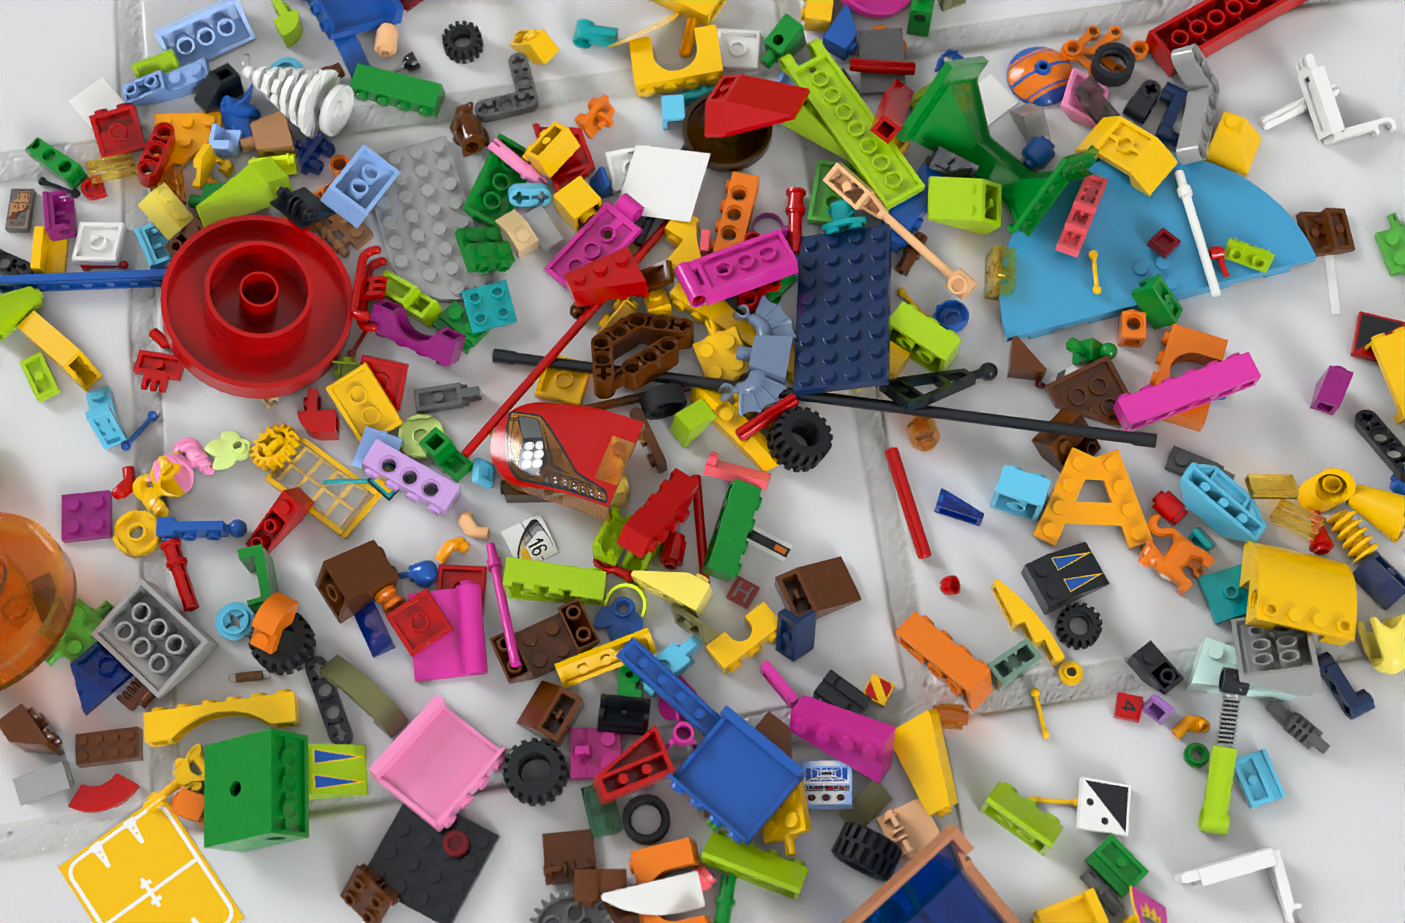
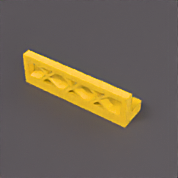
[554,628,657,688]

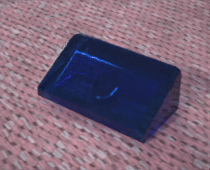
[354,601,396,658]

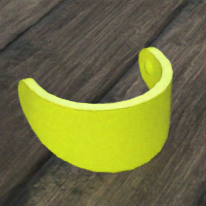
[604,583,648,619]

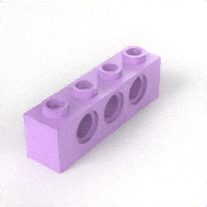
[362,439,460,516]

